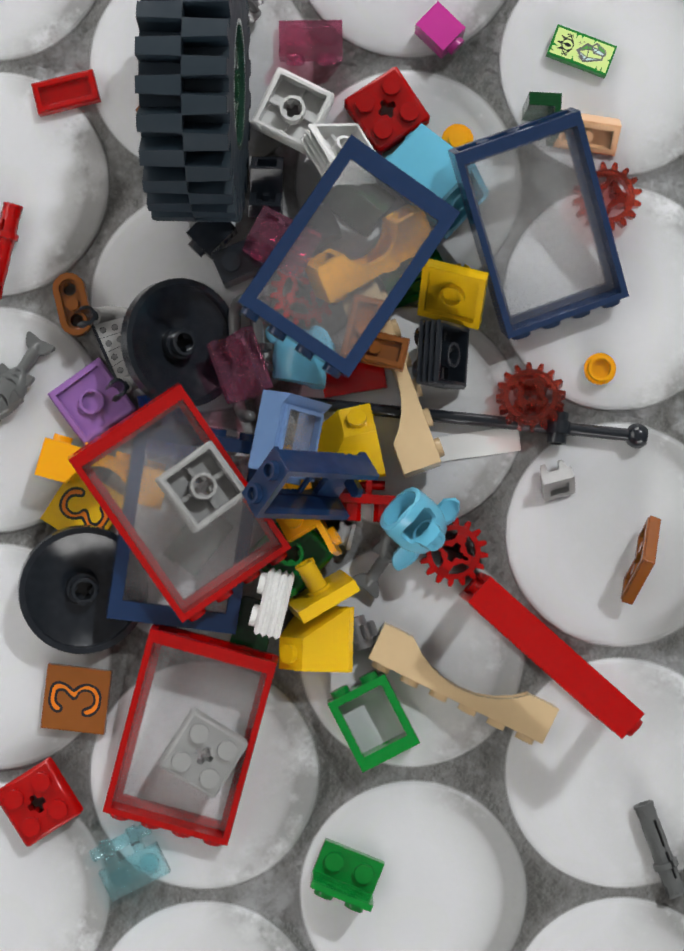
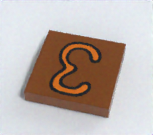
[40,663,113,735]

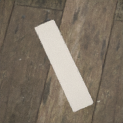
[433,428,521,462]

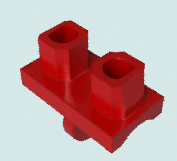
[339,480,396,522]

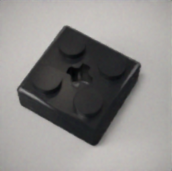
[412,319,470,390]

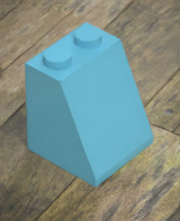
[385,123,489,240]

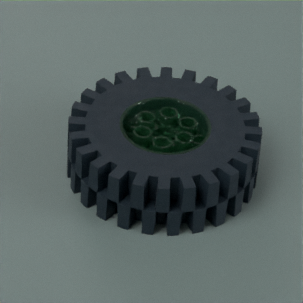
[135,0,251,222]

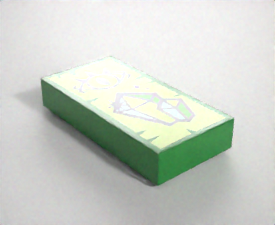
[545,24,617,79]

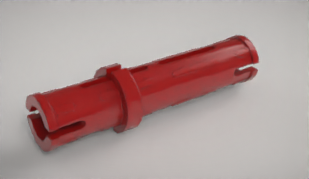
[0,202,24,300]

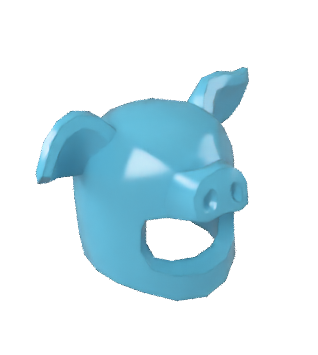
[265,325,336,390]
[379,487,460,571]

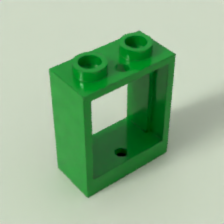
[327,670,420,773]

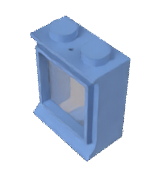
[248,389,332,486]

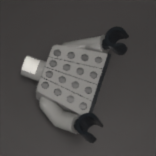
[74,305,139,402]

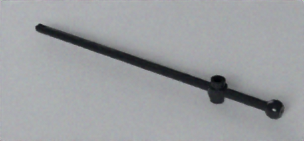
[303,396,648,448]

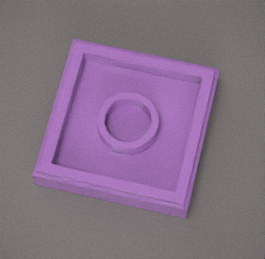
[47,357,137,445]

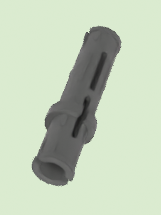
[633,800,684,899]

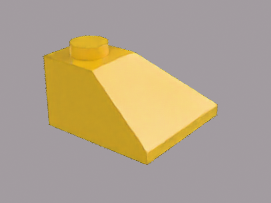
[317,403,386,482]
[279,606,354,673]

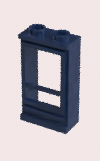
[242,446,380,520]

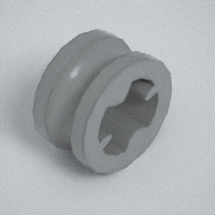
[338,520,356,551]

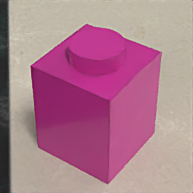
[414,1,466,59]

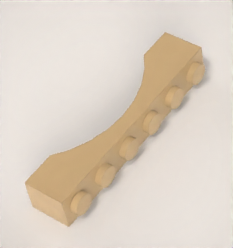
[341,282,445,479]
[368,622,559,745]

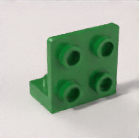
[310,838,385,913]

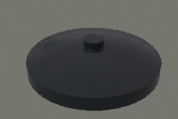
[121,278,231,408]
[18,525,148,654]

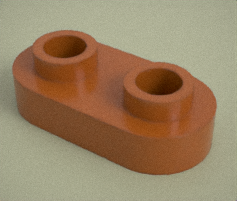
[52,273,93,337]

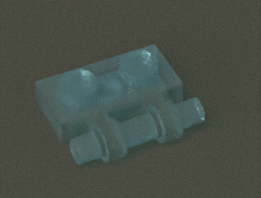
[89,825,171,902]

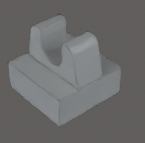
[540,460,575,501]

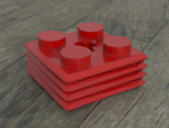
[344,67,430,155]
[0,757,83,847]

